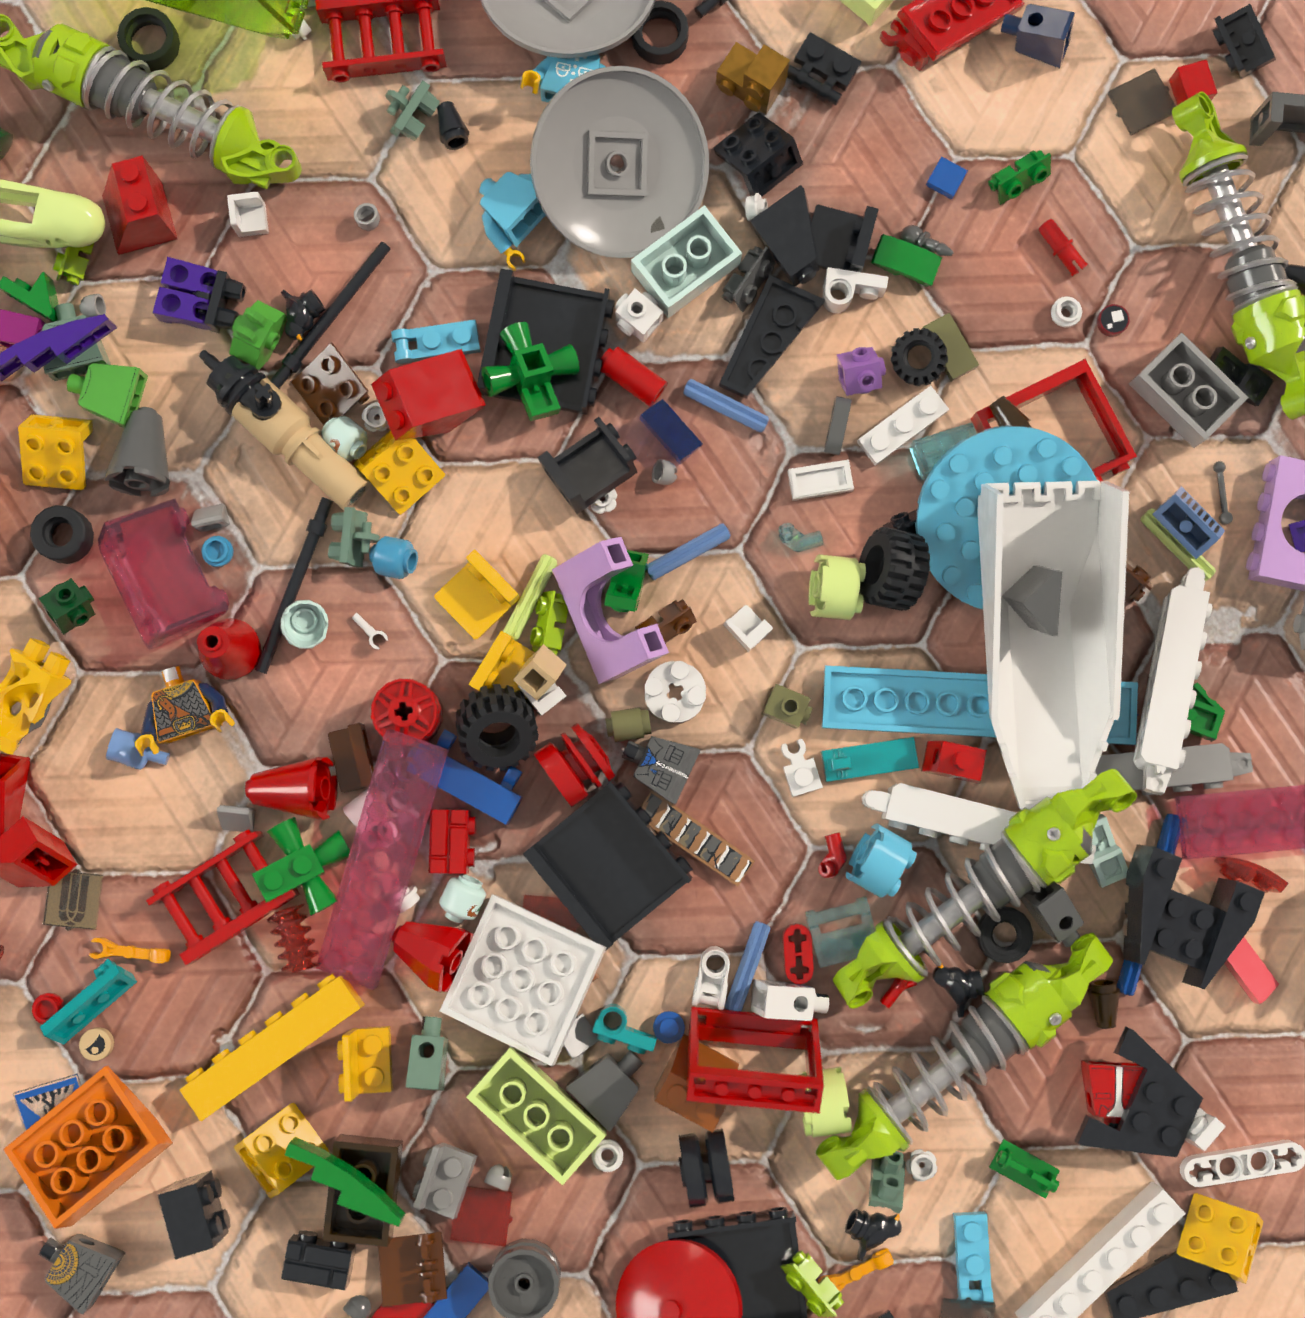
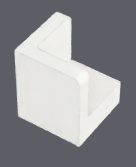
[227,192,269,237]
[724,605,773,652]
[518,683,566,716]

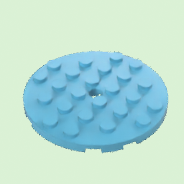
[915,426,1097,610]

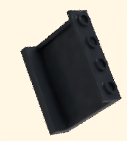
[477,269,615,415]
[523,780,693,951]
[667,1207,808,1318]

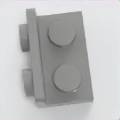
[412,1142,477,1219]

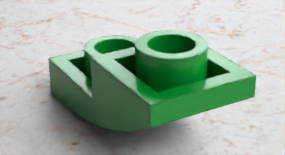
[871,234,943,287]

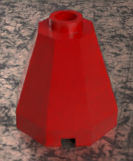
[392,921,474,992]

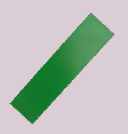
[284,1137,405,1227]

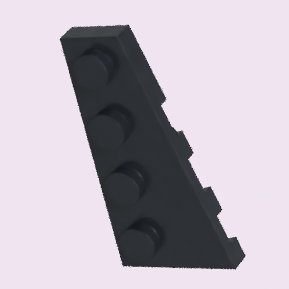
[719,275,825,399]
[1104,1251,1238,1318]

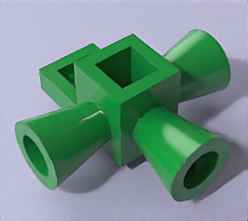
[482,322,579,422]
[252,817,353,916]

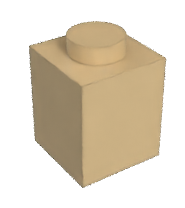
[513,644,567,700]

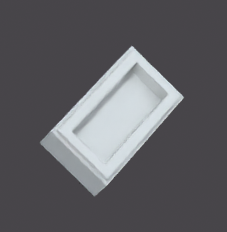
[787,460,854,501]

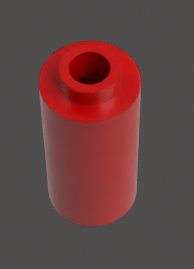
[601,346,668,407]

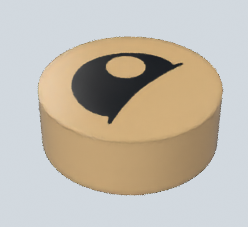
[79,1027,114,1061]

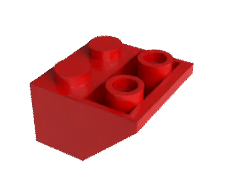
[0,816,78,888]

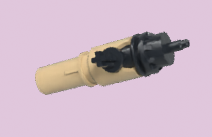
[199,350,370,510]

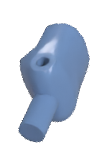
[106,728,170,770]

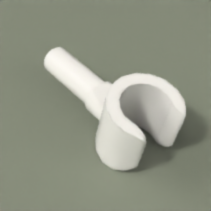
[352,613,388,649]

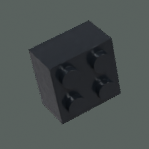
[158,1170,230,1260]

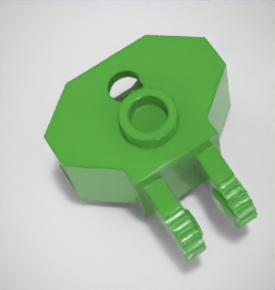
[229,300,287,370]

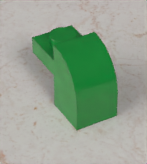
[604,550,649,612]

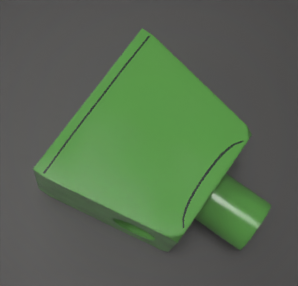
[67,363,148,428]

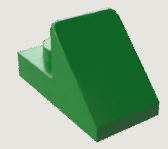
[0,272,59,322]

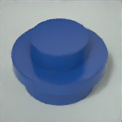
[653,1011,685,1044]

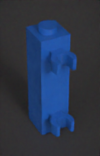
[406,729,523,825]

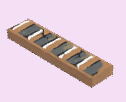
[641,790,755,887]

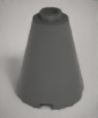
[105,407,170,497]

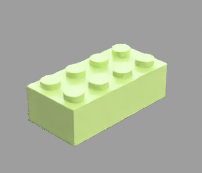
[467,1046,607,1185]

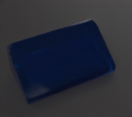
[640,399,703,465]

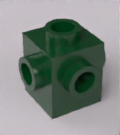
[38,578,96,635]

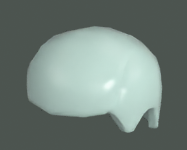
[281,600,328,649]

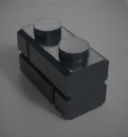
[281,1230,356,1291]

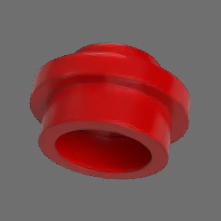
[32,993,65,1025]

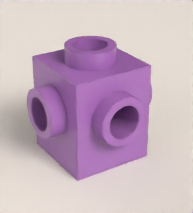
[837,347,886,396]

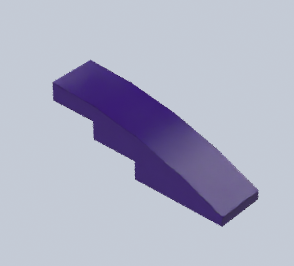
[0,314,117,381]

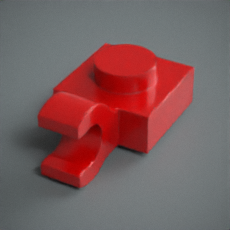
[880,20,930,72]

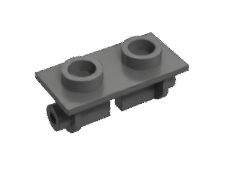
[722,246,776,312]

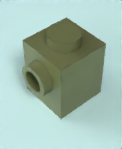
[762,684,813,729]

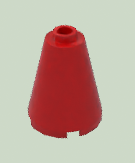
[197,618,262,680]
[245,757,338,820]

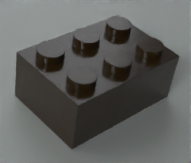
[322,1134,403,1247]

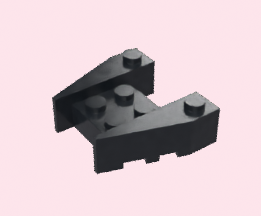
[1123,844,1265,990]

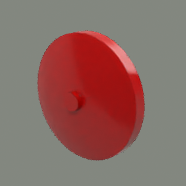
[616,1239,742,1318]

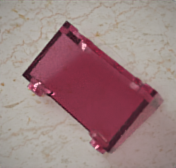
[98,499,229,650]

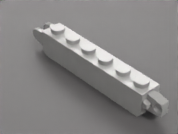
[1095,743,1253,796]

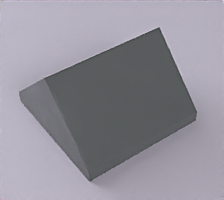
[1002,566,1062,636]

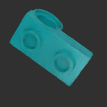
[592,1004,657,1054]

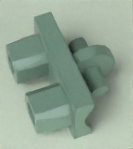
[385,80,440,141]
[328,507,380,568]
[869,1151,905,1214]

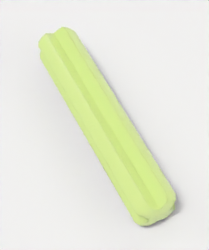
[1140,508,1216,581]
[503,554,557,641]

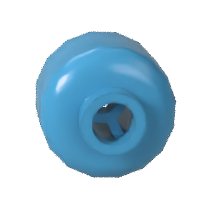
[369,536,418,579]

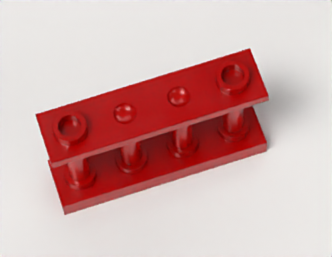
[315,0,447,83]
[146,829,300,965]

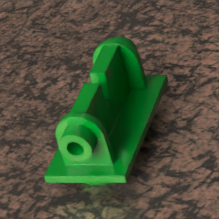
[988,150,1051,205]
[989,1139,1060,1199]

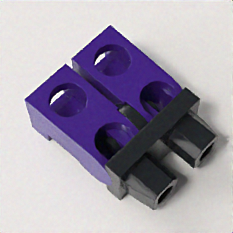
[153,257,246,333]

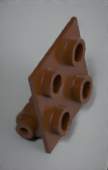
[291,343,370,425]
[378,1231,447,1307]

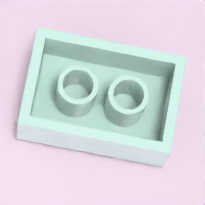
[631,205,742,318]

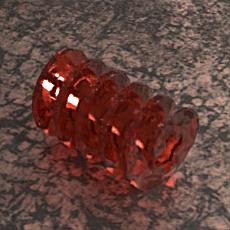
[267,903,322,974]

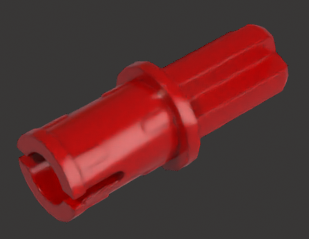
[1038,219,1089,277]

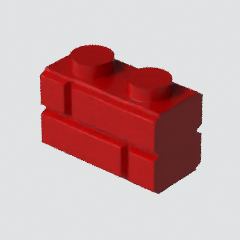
[428,809,476,874]

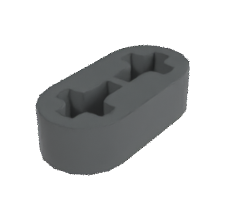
[824,396,852,455]

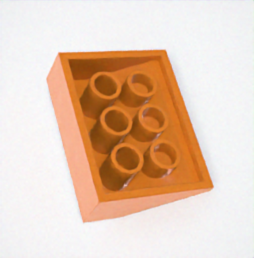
[3,1066,173,1229]

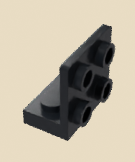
[714,113,803,197]
[811,205,879,272]

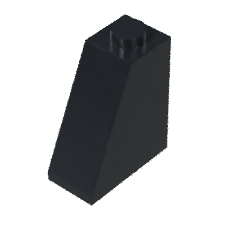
[750,185,820,286]

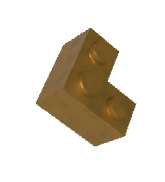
[715,42,790,115]

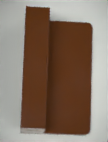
[328,723,379,793]

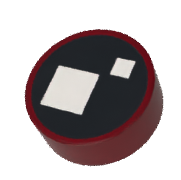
[1096,304,1130,337]

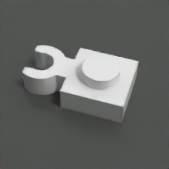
[781,739,823,797]

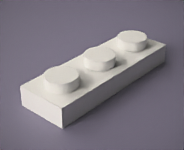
[857,386,949,466]

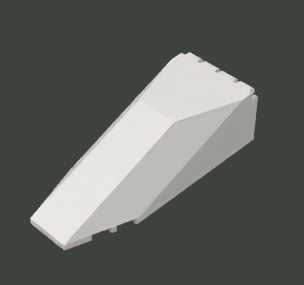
[978,481,1129,810]

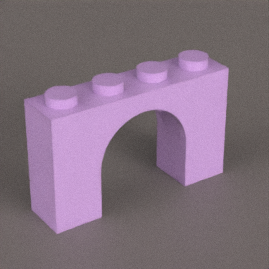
[1246,455,1305,591]
[552,537,669,684]

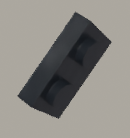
[1212,4,1276,78]

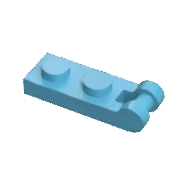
[391,320,481,364]
[953,1211,994,1307]

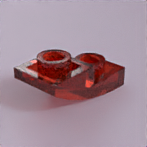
[1214,856,1289,893]

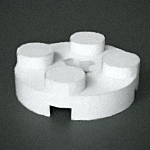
[645,661,706,723]

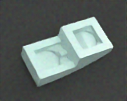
[1089,814,1128,888]

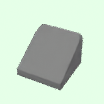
[191,503,230,532]
[217,805,256,832]
[563,1013,599,1059]

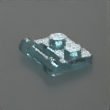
[805,896,875,968]

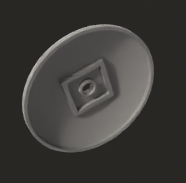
[481,0,655,58]
[530,66,709,258]

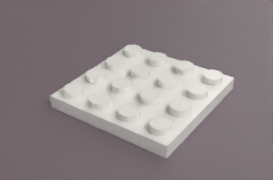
[440,894,607,1066]

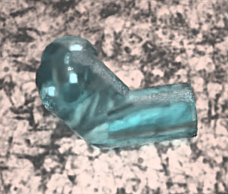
[778,523,824,552]

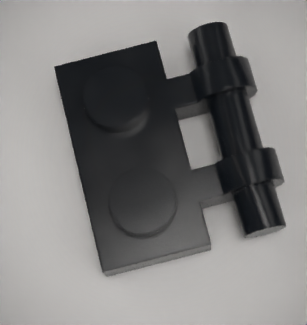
[787,32,862,105]

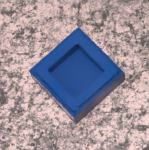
[925,156,968,200]

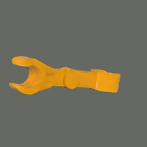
[89,937,171,963]
[817,1248,893,1291]

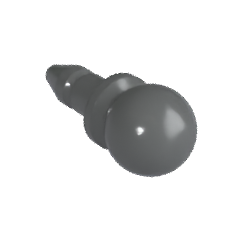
[900,225,954,256]

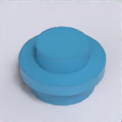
[202,536,234,567]

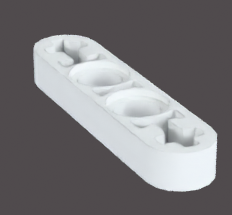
[1180,1140,1305,1187]

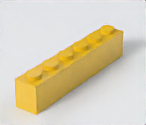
[179,974,365,1121]

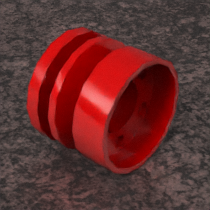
[371,679,443,747]
[534,723,615,808]

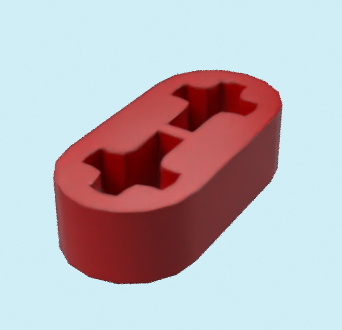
[782,923,814,985]

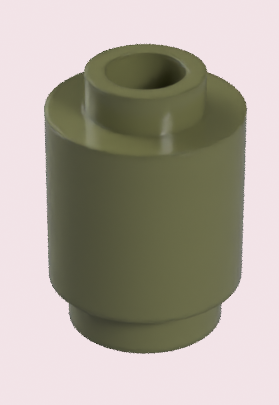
[605,707,652,742]

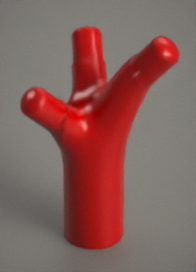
[880,978,917,1009]

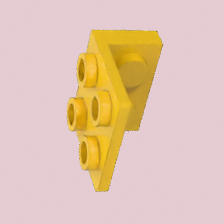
[18,414,93,490]
[353,430,445,515]
[434,549,520,640]
[468,631,535,707]
[337,1026,393,1102]
[233,1103,329,1199]
[1177,1193,1263,1284]

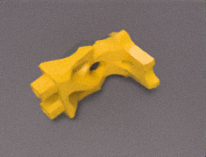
[0,638,72,755]

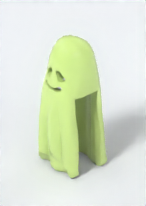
[0,179,106,248]

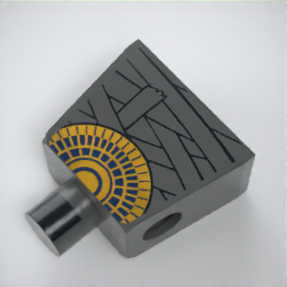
[39,1233,126,1315]

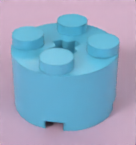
[846,823,917,898]

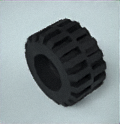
[859,527,930,611]
[455,684,539,771]

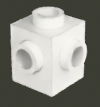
[615,289,664,343]

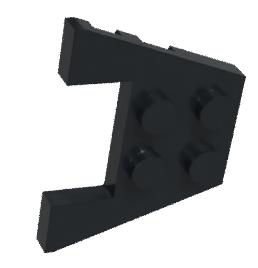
[1074,1026,1203,1157]

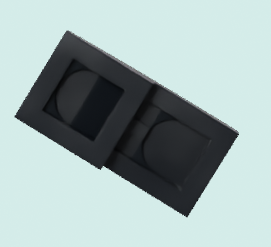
[1210,346,1274,406]

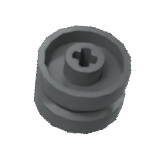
[488,1239,561,1318]

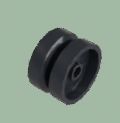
[678,1128,735,1209]

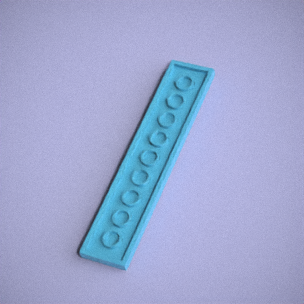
[822,665,1138,745]

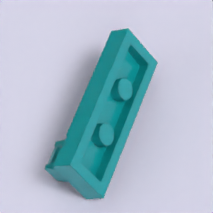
[821,737,919,782]
[40,959,137,1045]

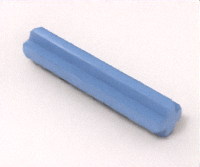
[683,379,769,432]
[646,524,731,580]
[725,921,770,1011]

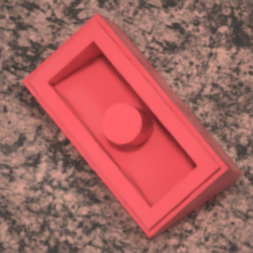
[1224,937,1279,1004]

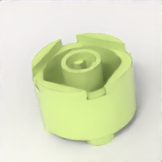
[809,554,866,620]
[798,1067,852,1137]

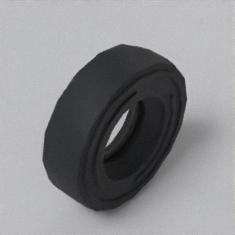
[976,906,1034,963]

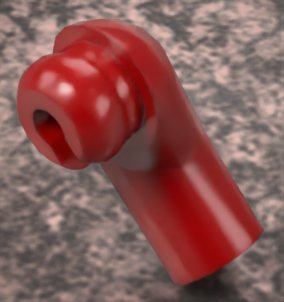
[818,832,847,878]

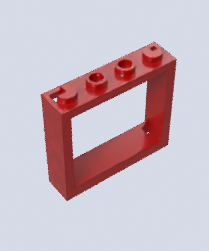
[971,358,1137,483]
[686,1007,824,1114]

